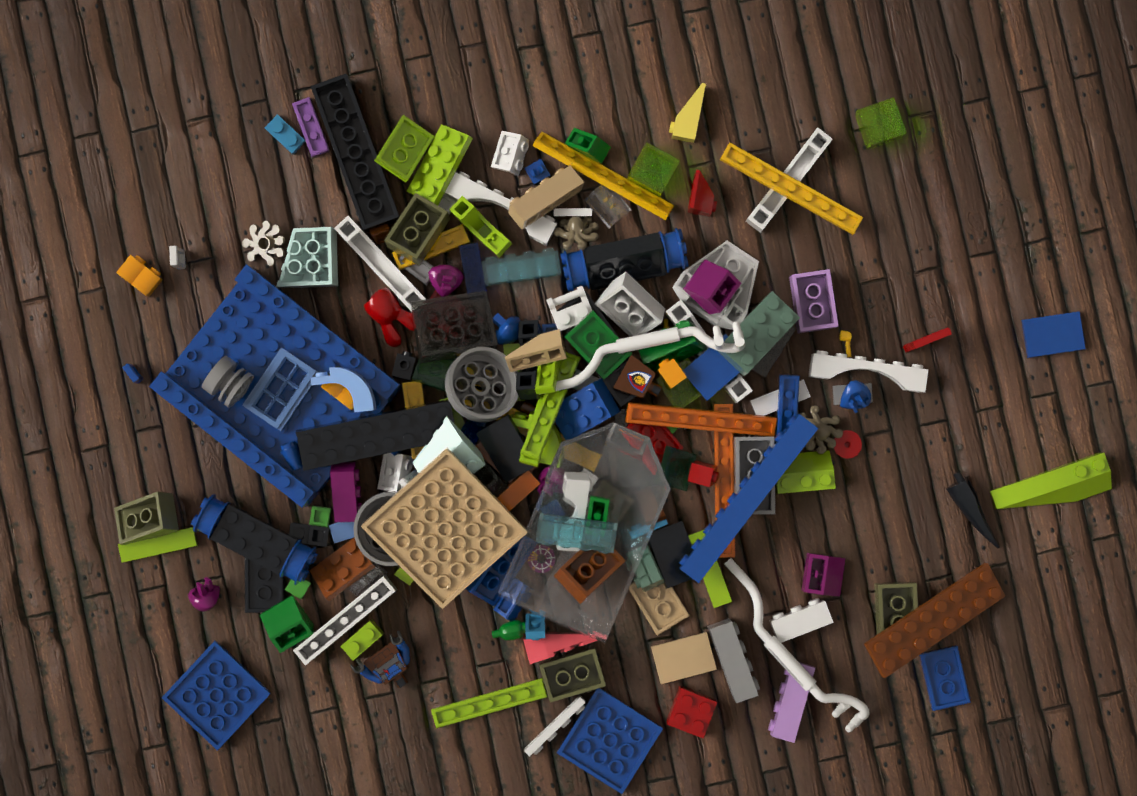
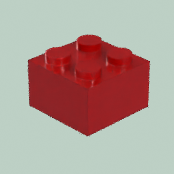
[666,686,717,739]

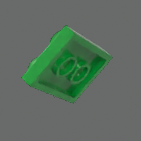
[564,310,632,379]

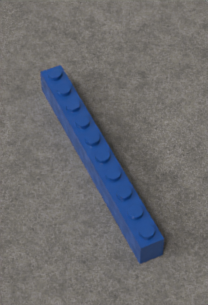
[679,414,818,583]

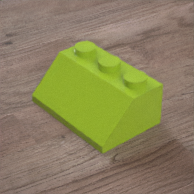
[775,450,836,494]

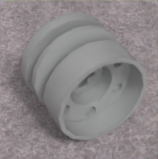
[202,356,254,408]

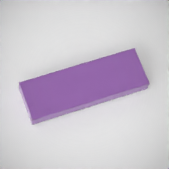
[292,97,330,158]

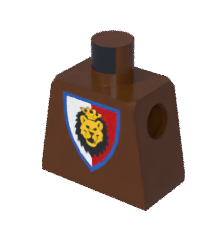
[613,355,662,399]

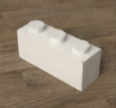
[769,598,834,643]

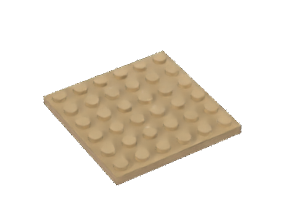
[361,447,528,609]

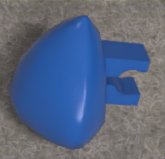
[492,313,521,345]
[840,380,871,413]

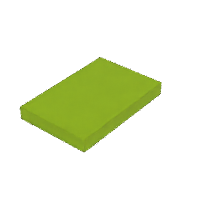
[374,115,435,183]

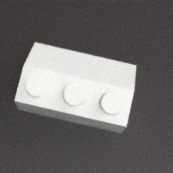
[595,272,665,337]

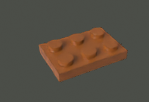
[309,537,375,601]

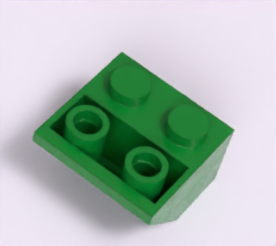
[260,595,314,653]

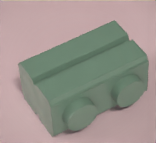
[626,545,665,592]

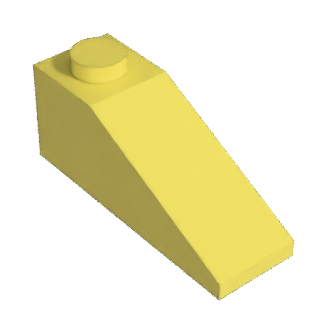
[669,83,706,143]

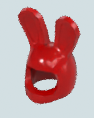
[364,287,422,347]

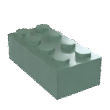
[718,291,800,376]

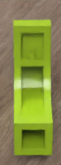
[449,196,512,258]
[510,411,563,467]

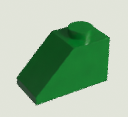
[564,128,611,163]
[585,495,610,536]

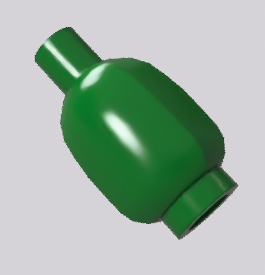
[492,620,526,640]

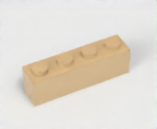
[508,165,584,229]

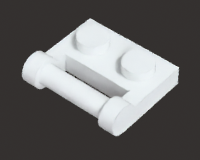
[546,286,592,332]

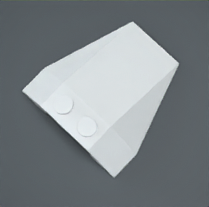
[672,240,759,330]

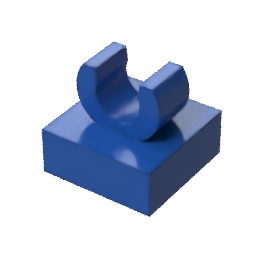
[525,159,550,185]

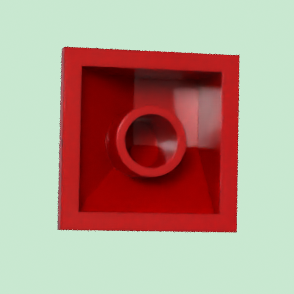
[687,170,717,217]

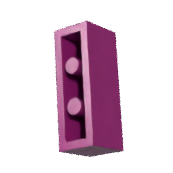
[330,462,362,522]

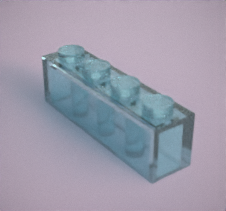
[482,248,561,286]
[536,513,618,554]

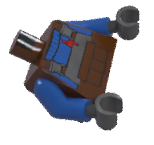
[350,631,410,689]

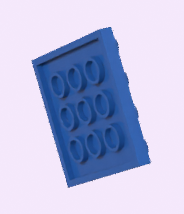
[162,640,271,751]
[557,688,663,794]

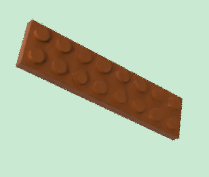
[864,563,1005,678]

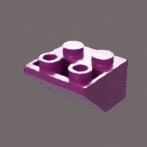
[683,260,742,314]
[801,553,845,596]

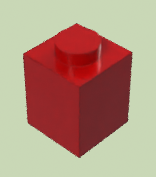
[688,460,719,487]

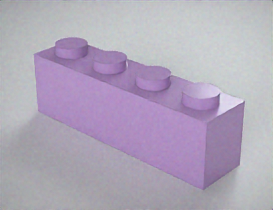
[768,662,815,743]

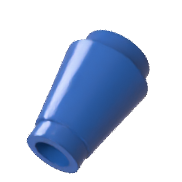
[280,440,303,471]

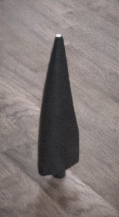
[946,471,1000,548]

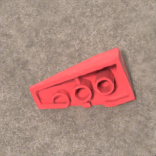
[523,632,604,664]

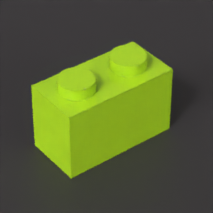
[340,619,385,661]

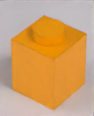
[657,358,687,389]

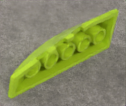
[990,453,1112,509]

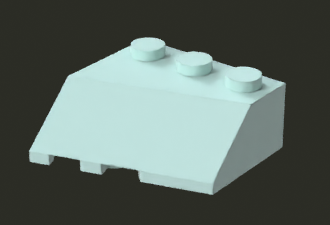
[276,227,338,288]
[413,416,485,474]

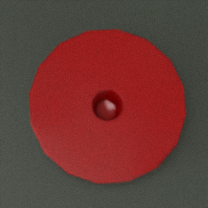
[834,430,862,459]

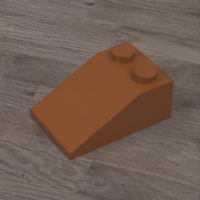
[554,535,626,604]

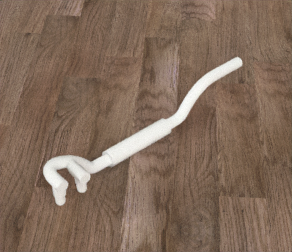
[539,321,745,395]
[724,558,870,732]

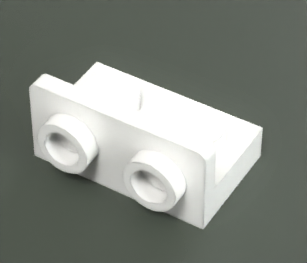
[491,131,529,176]
[377,453,413,492]

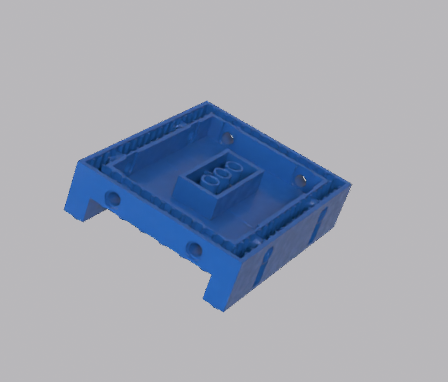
[149,264,403,508]

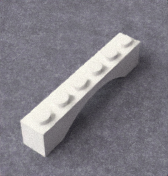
[745,127,833,233]
[445,171,557,246]
[334,216,428,314]
[665,300,753,403]
[808,350,928,393]

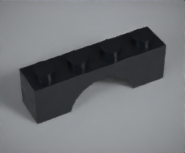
[516,320,543,400]

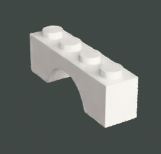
[555,471,593,551]

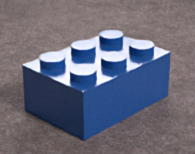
[555,378,621,442]

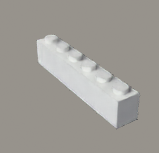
[293,575,398,665]

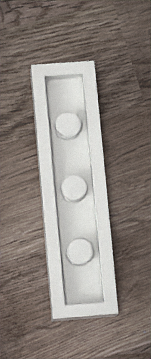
[524,695,585,757]

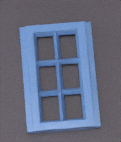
[242,347,319,431]

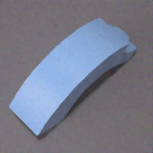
[311,367,376,412]

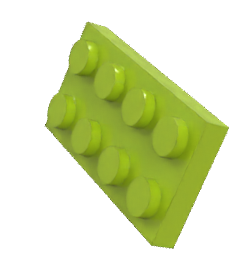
[406,124,473,206]

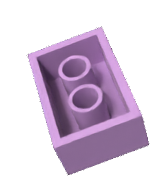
[789,269,838,333]

